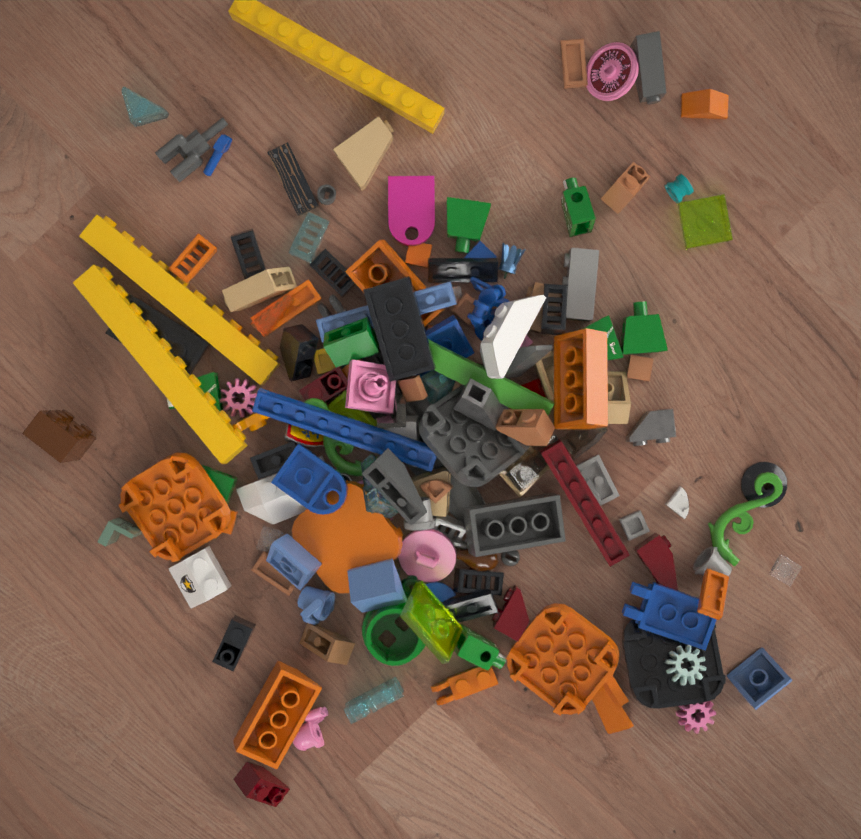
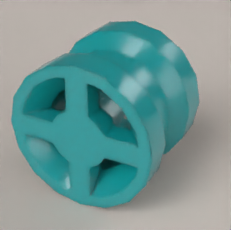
[664,174,694,204]

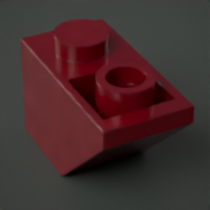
[299,367,348,403]
[491,585,530,642]
[233,761,290,807]

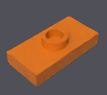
[697,568,729,620]

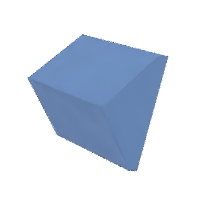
[266,533,322,591]
[347,558,407,613]
[726,647,792,710]

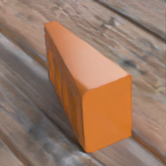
[168,233,217,284]

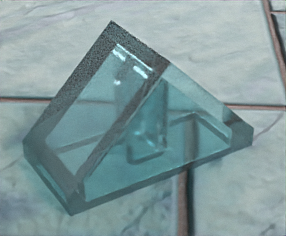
[121,86,169,127]

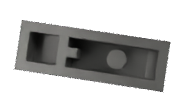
[504,345,552,380]
[362,448,427,525]

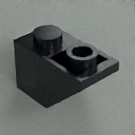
[280,324,319,382]
[212,615,256,672]

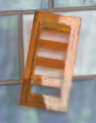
[250,294,294,336]

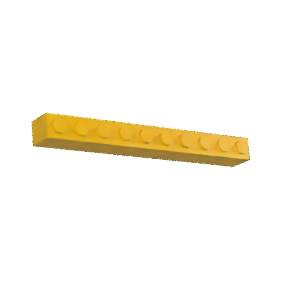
[228,0,445,134]
[79,215,280,385]
[73,265,248,464]

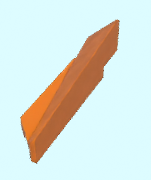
[592,675,634,734]

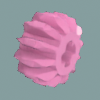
[220,378,257,418]
[675,701,716,734]

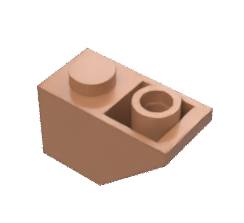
[601,162,650,214]
[495,409,555,446]

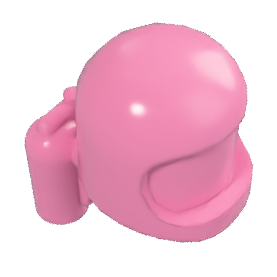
[293,707,328,751]

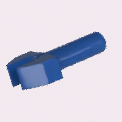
[203,134,232,176]

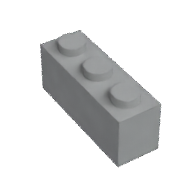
[560,248,599,322]

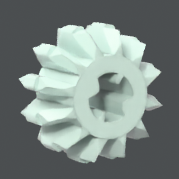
[665,645,706,686]

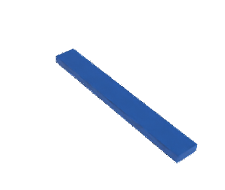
[252,388,437,472]

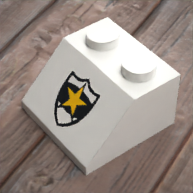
[168,546,232,608]

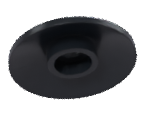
[741,462,787,508]

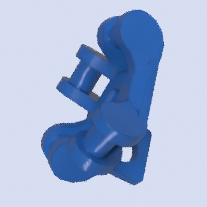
[467,277,510,341]

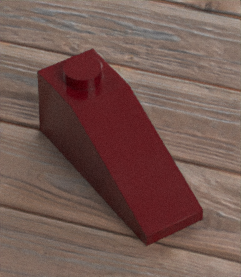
[633,533,678,590]

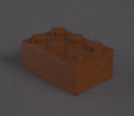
[22,409,96,463]

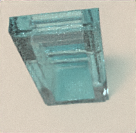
[288,212,330,264]

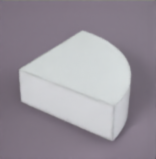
[665,486,689,519]

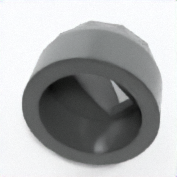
[317,184,336,205]
[501,550,520,566]

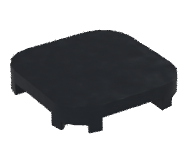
[622,619,726,709]

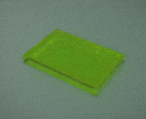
[400,581,463,664]

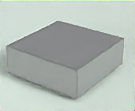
[618,510,650,541]

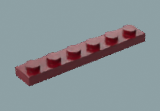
[540,439,630,567]

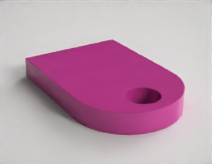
[388,176,435,246]

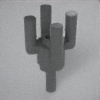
[155,117,228,182]

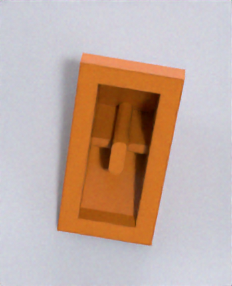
[681,89,729,119]

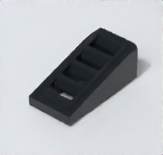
[231,229,266,279]
[310,249,356,298]
[541,284,568,335]
[453,568,504,596]

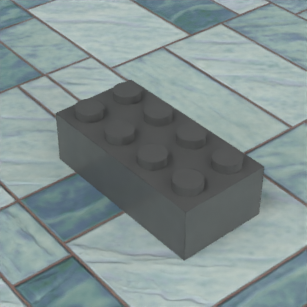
[462,493,566,557]

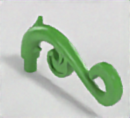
[304,398,377,476]
[708,472,783,566]

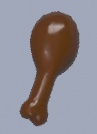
[455,548,499,572]

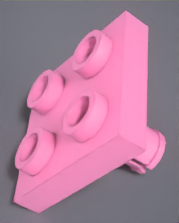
[345,360,396,414]

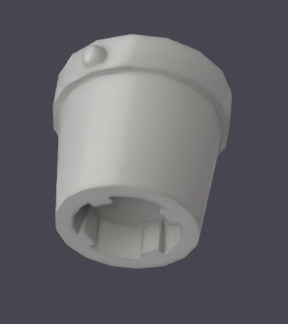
[404,497,435,530]
[693,547,732,576]

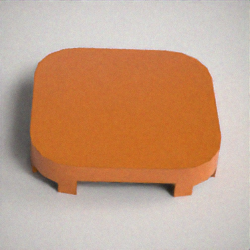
[119,452,231,562]
[292,481,403,593]
[506,603,619,716]

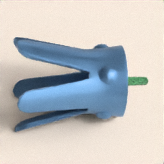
[498,243,526,279]

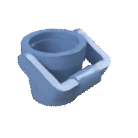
[298,586,335,625]

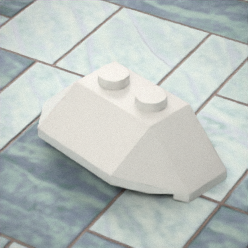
[480,295,546,379]
[236,456,325,524]

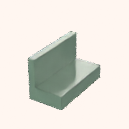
[97,517,142,547]

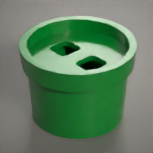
[361,597,430,666]

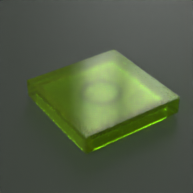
[678,194,733,249]

